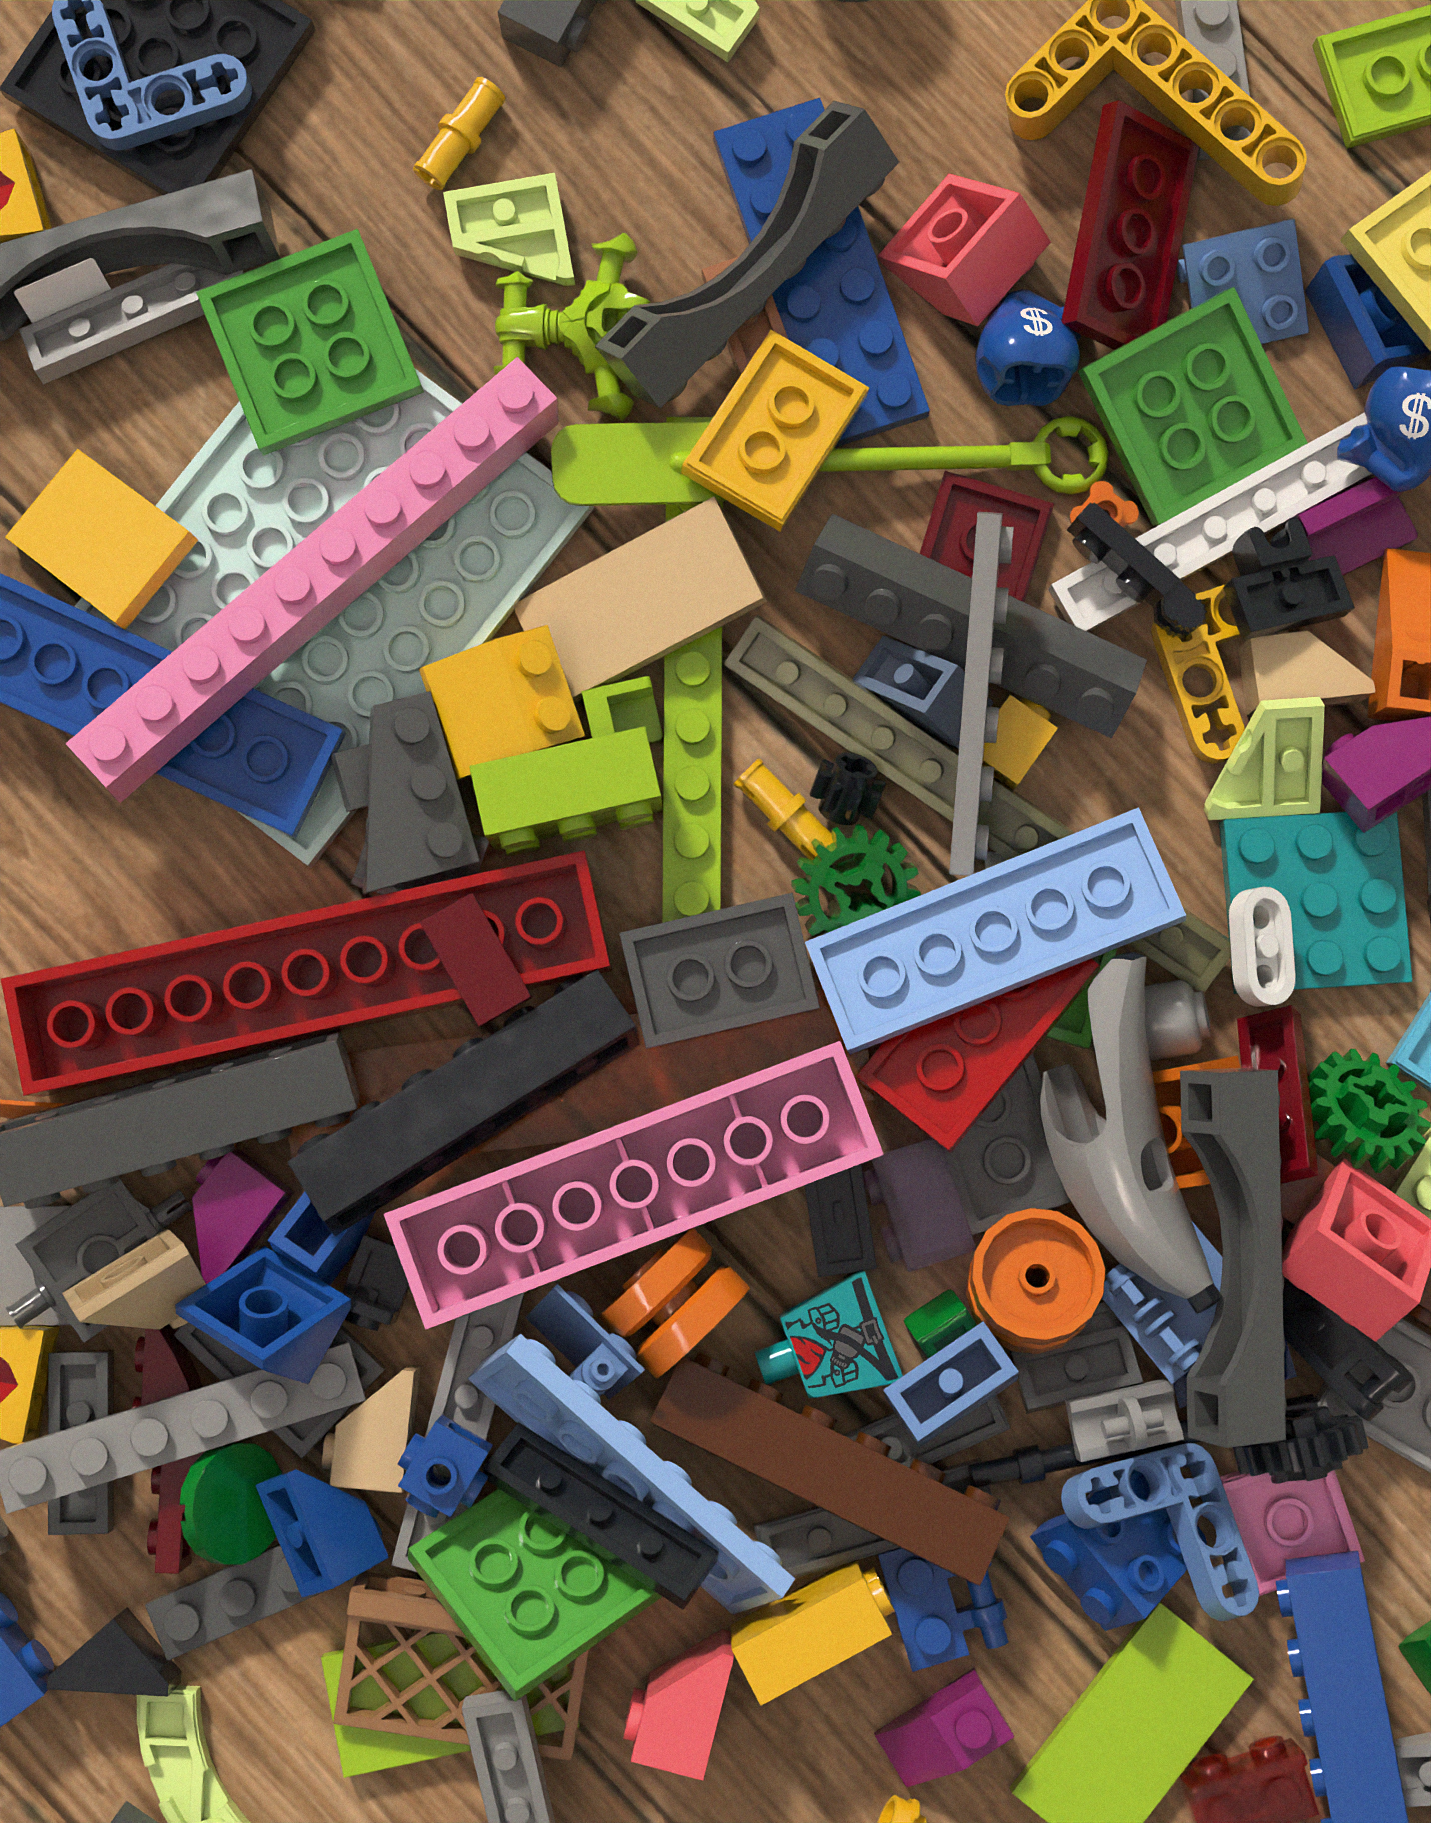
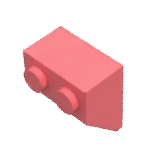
[877,174,1051,326]
[1282,1158,1431,1342]
[623,1629,734,1781]

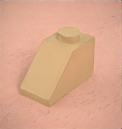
[1238,630,1375,716]
[322,1365,421,1493]

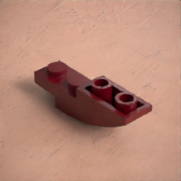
[132,1324,204,1574]

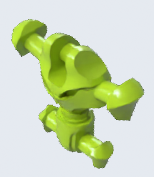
[493,233,651,421]

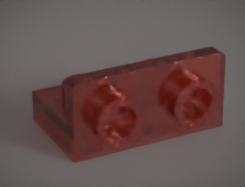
[1179,1736,1319,1823]

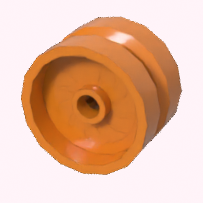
[966,1208,1105,1354]
[598,1227,750,1379]

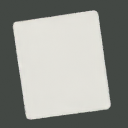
[14,258,111,324]

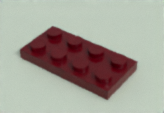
[1061,100,1199,350]

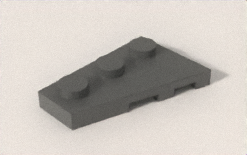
[363,691,479,894]

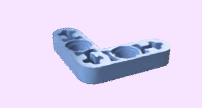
[51,0,252,151]
[1061,1443,1259,1621]

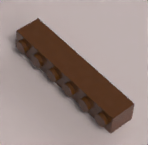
[649,1352,1010,1586]

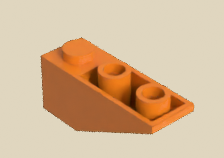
[1367,548,1431,722]

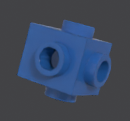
[397,1415,493,1518]

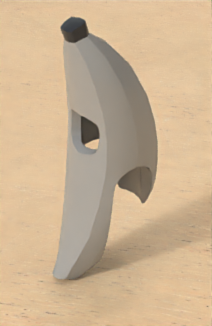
[1040,952,1223,1314]

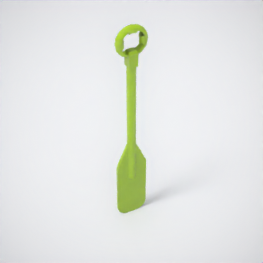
[551,416,1109,506]

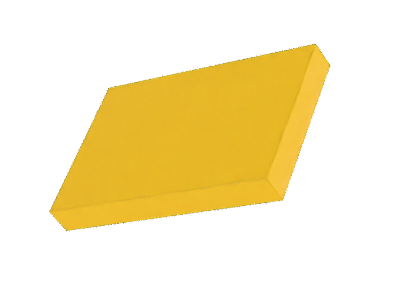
[681,330,870,532]
[5,449,198,630]

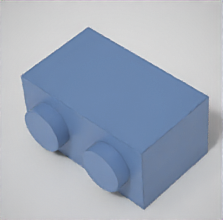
[883,1321,1019,1448]

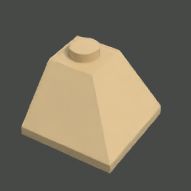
[62,1228,206,1330]

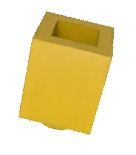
[983,695,1058,790]

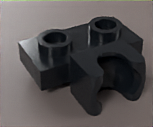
[1223,518,1355,641]

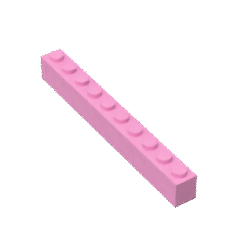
[66,357,558,803]

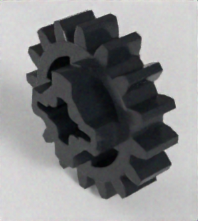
[1233,1406,1369,1484]

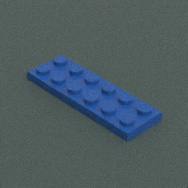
[713,98,930,448]

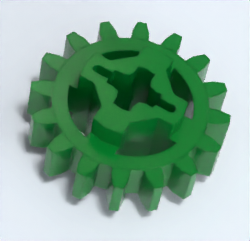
[791,824,921,936]
[1308,1049,1431,1173]

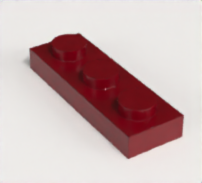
[1237,1005,1319,1184]

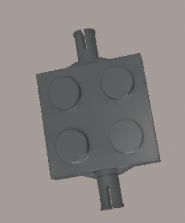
[6,1176,193,1343]

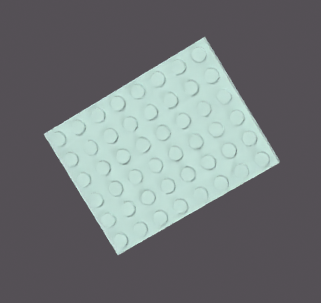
[75,369,594,868]

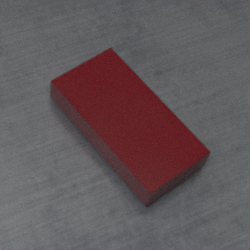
[420,892,533,1027]

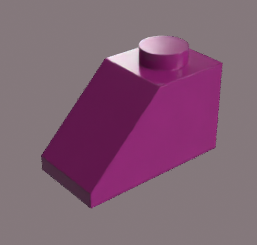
[192,1149,295,1284]
[874,1668,1015,1787]

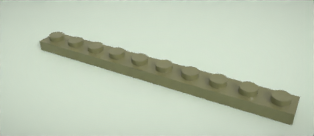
[724,615,1231,992]

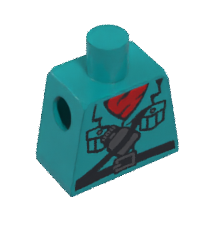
[754,1271,903,1398]

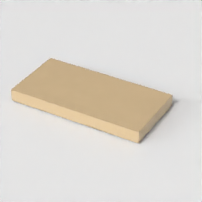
[513,497,767,703]

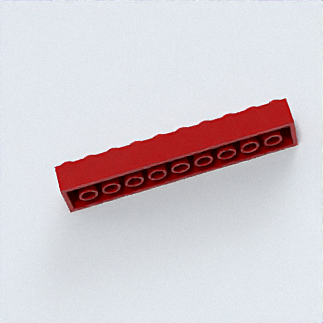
[1,850,613,1097]

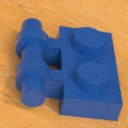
[877,1548,1009,1672]

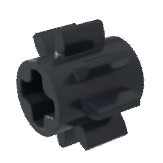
[809,753,886,825]

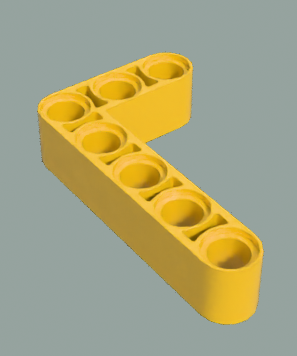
[1005,0,1307,206]

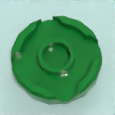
[179,1442,282,1565]

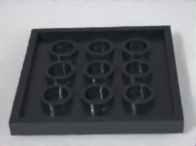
[0,0,316,195]

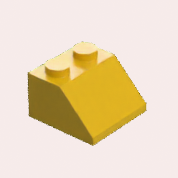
[419,625,585,780]

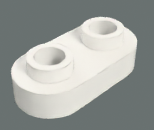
[1229,887,1295,1007]

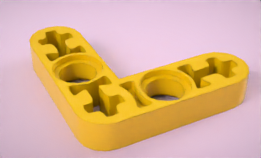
[1151,584,1245,764]

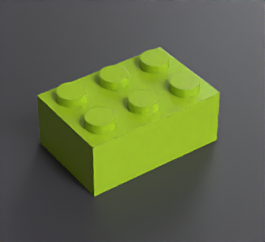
[469,726,663,856]

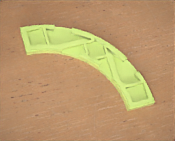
[136,1685,251,1823]

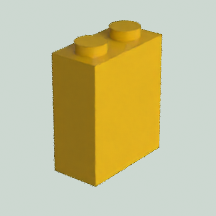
[731,1560,895,1706]

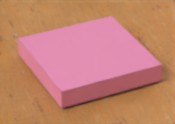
[1220,1470,1365,1596]

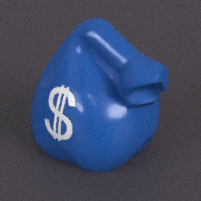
[975,289,1081,406]
[1337,366,1431,492]

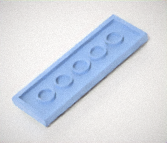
[805,807,1186,1055]
[467,1334,795,1615]

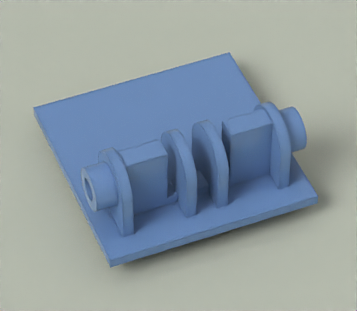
[1176,218,1309,344]
[1102,1221,1223,1384]
[525,1284,645,1400]

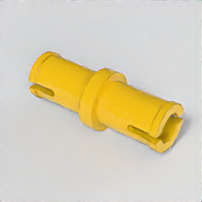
[413,77,506,190]
[733,758,833,860]

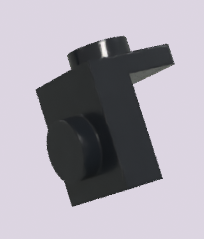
[341,1234,410,1331]

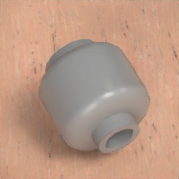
[1145,980,1211,1061]

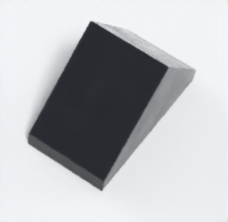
[46,1607,182,1697]

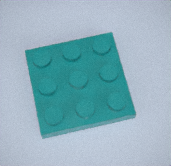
[1219,811,1413,994]

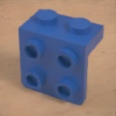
[1030,1454,1207,1631]

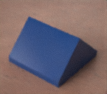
[1304,254,1431,390]
[175,1246,351,1384]

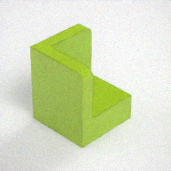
[581,676,663,744]

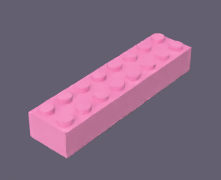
[383,1041,884,1330]

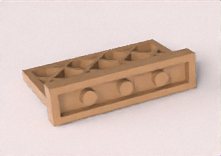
[333,1571,589,1761]

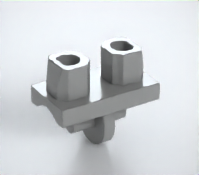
[1065,1378,1184,1462]

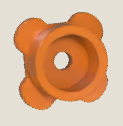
[1070,481,1139,528]

